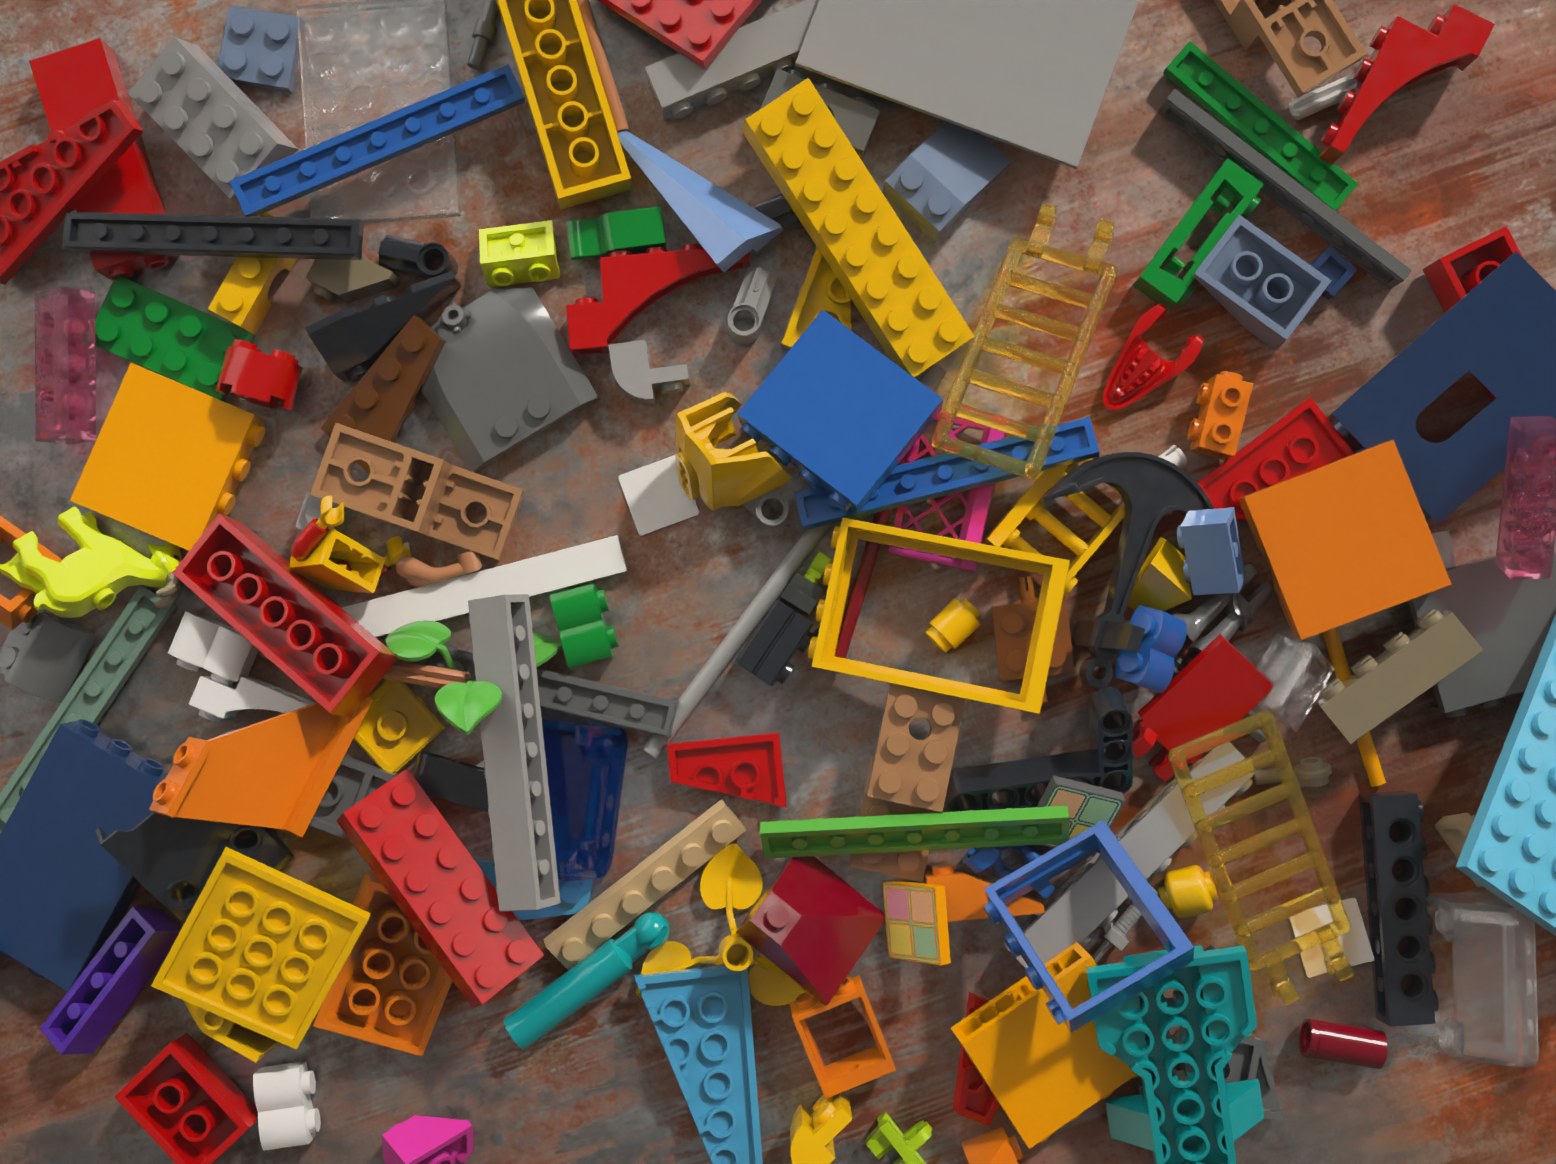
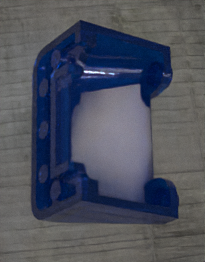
[493,717,628,882]

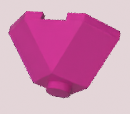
[381,1115,473,1164]

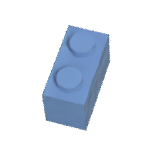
[1177,507,1246,595]

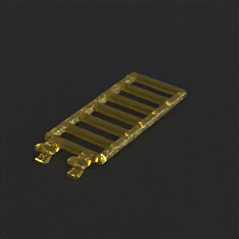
[930,202,1118,479]
[1168,710,1355,1005]

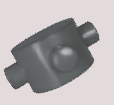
[439,302,472,334]

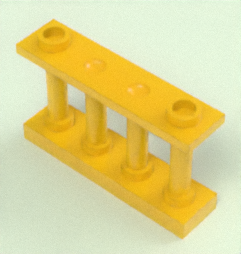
[983,458,1125,597]

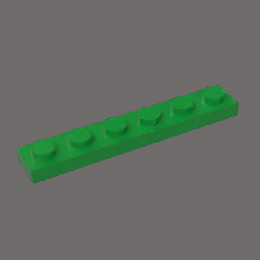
[1163,41,1358,211]

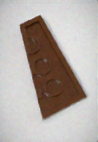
[321,315,446,475]

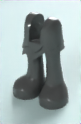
[1171,563,1274,659]

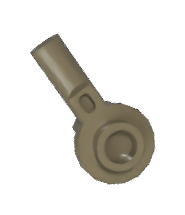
[1254,757,1332,787]

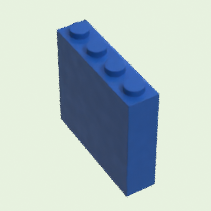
[737,310,943,514]

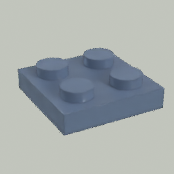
[218,5,305,93]

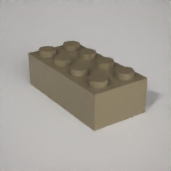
[1317,608,1483,744]

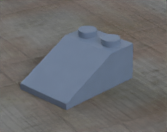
[882,122,1011,243]
[1193,215,1332,351]

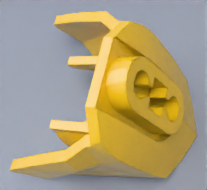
[675,392,792,511]

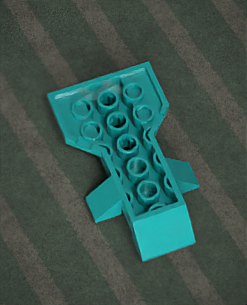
[1086,945,1264,1164]

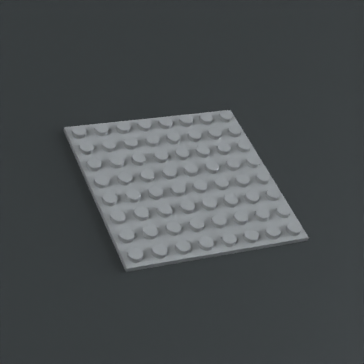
[795,0,1139,169]

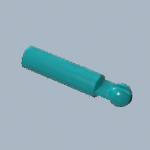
[504,912,670,1050]

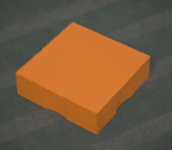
[1238,440,1452,640]

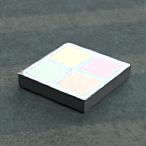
[1037,776,1125,857]

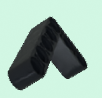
[946,687,1133,812]

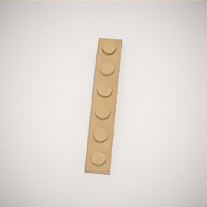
[543,799,746,970]

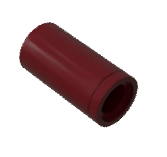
[1299,1018,1388,1069]

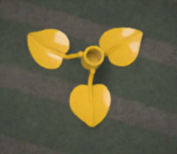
[636,844,807,1006]

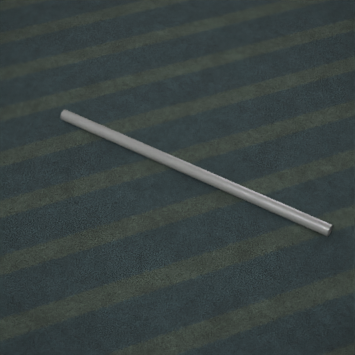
[642,364,946,759]

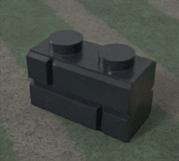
[734,599,815,687]

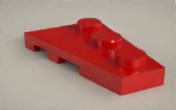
[667,732,787,808]

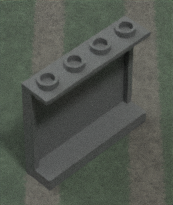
[1407,542,1556,718]

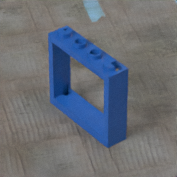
[983,820,1194,1033]

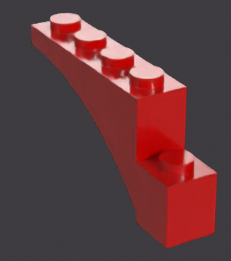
[1319,4,1495,165]
[566,244,751,356]

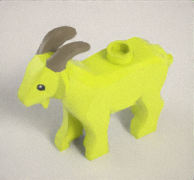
[0,506,182,618]

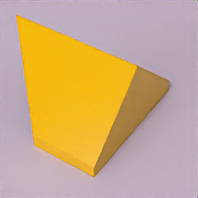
[1127,537,1192,612]

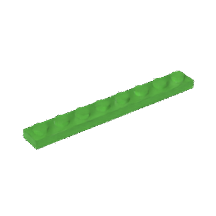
[760,806,1070,859]

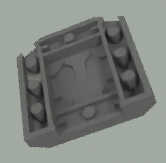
[420,287,600,473]

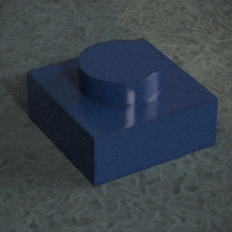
[1311,245,1358,300]

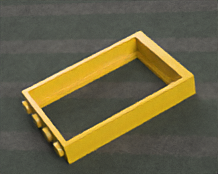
[808,518,1070,714]

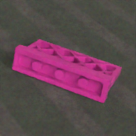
[887,413,1008,574]

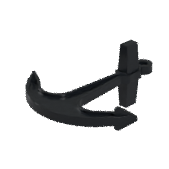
[1041,452,1214,688]

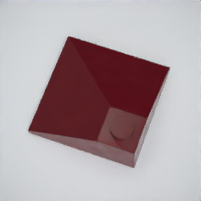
[736,856,885,1006]

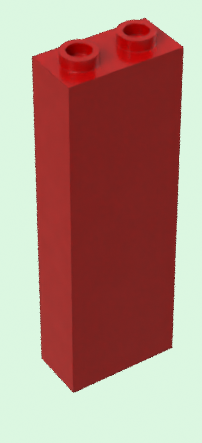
[29,38,180,280]

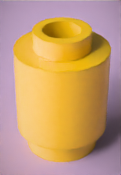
[925,598,980,654]

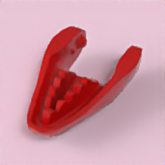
[1102,303,1204,410]

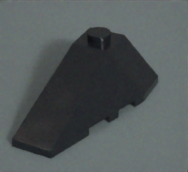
[305,271,461,382]

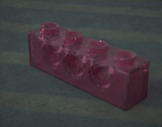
[35,286,96,445]
[1495,416,1556,579]

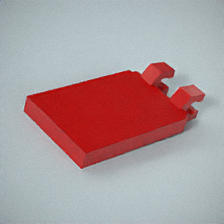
[1133,634,1275,782]

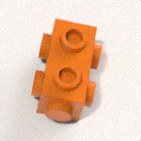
[1187,371,1254,461]

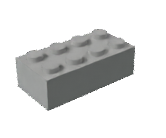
[128,37,298,201]

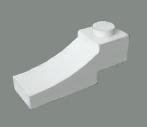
[189,676,316,722]

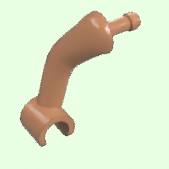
[396,551,482,584]

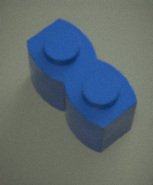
[1115,605,1187,694]

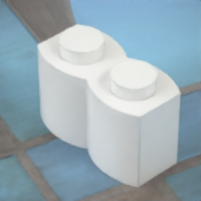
[168,611,259,686]
[253,1061,321,1151]

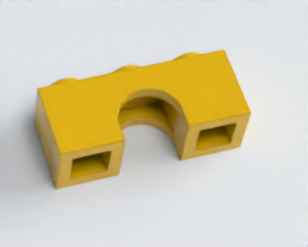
[208,212,297,335]

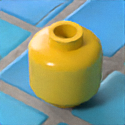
[1158,865,1219,919]

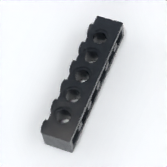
[1359,791,1439,1027]

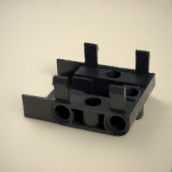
[96,812,294,923]

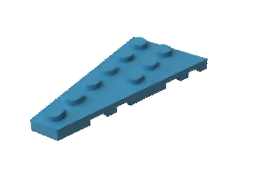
[633,965,763,1164]

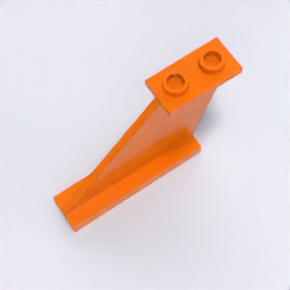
[148,696,373,838]

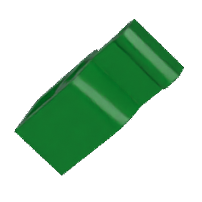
[566,206,667,260]

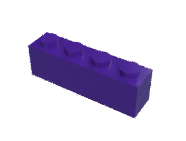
[40,907,181,1055]

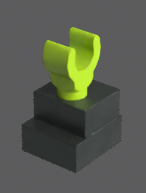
[779,552,832,617]

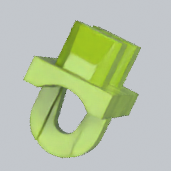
[865,1111,932,1164]

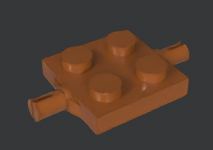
[991,576,1075,703]

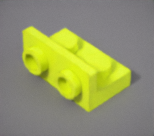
[479,220,560,287]

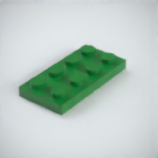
[86,275,255,402]

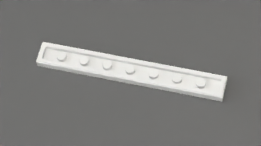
[342,535,628,638]

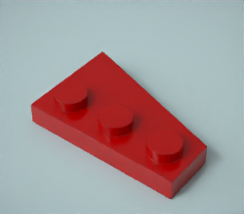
[952,992,999,1127]

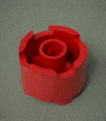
[216,339,303,411]

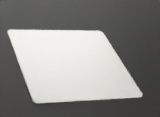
[618,455,699,536]

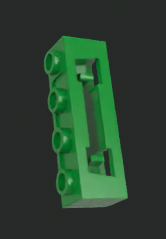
[1133,158,1264,311]

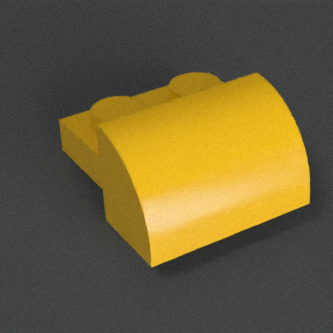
[790,1092,853,1164]

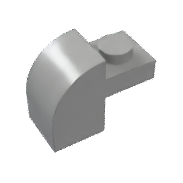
[608,340,691,405]

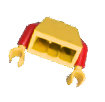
[289,496,411,593]

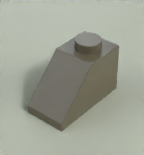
[305,257,401,303]

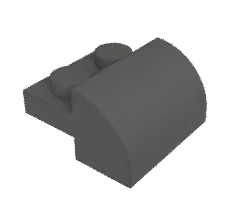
[0,609,97,703]

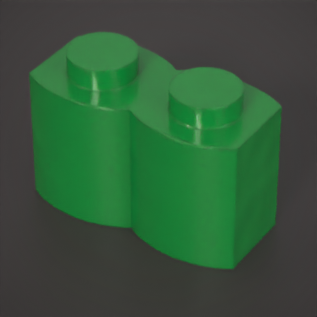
[549,584,619,668]

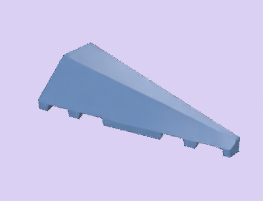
[617,130,783,272]

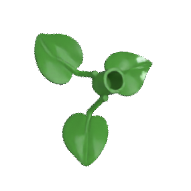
[385,620,562,735]

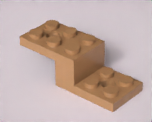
[1213,0,1367,98]
[310,423,525,561]
[849,683,966,882]

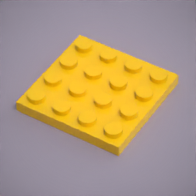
[151,847,370,1050]

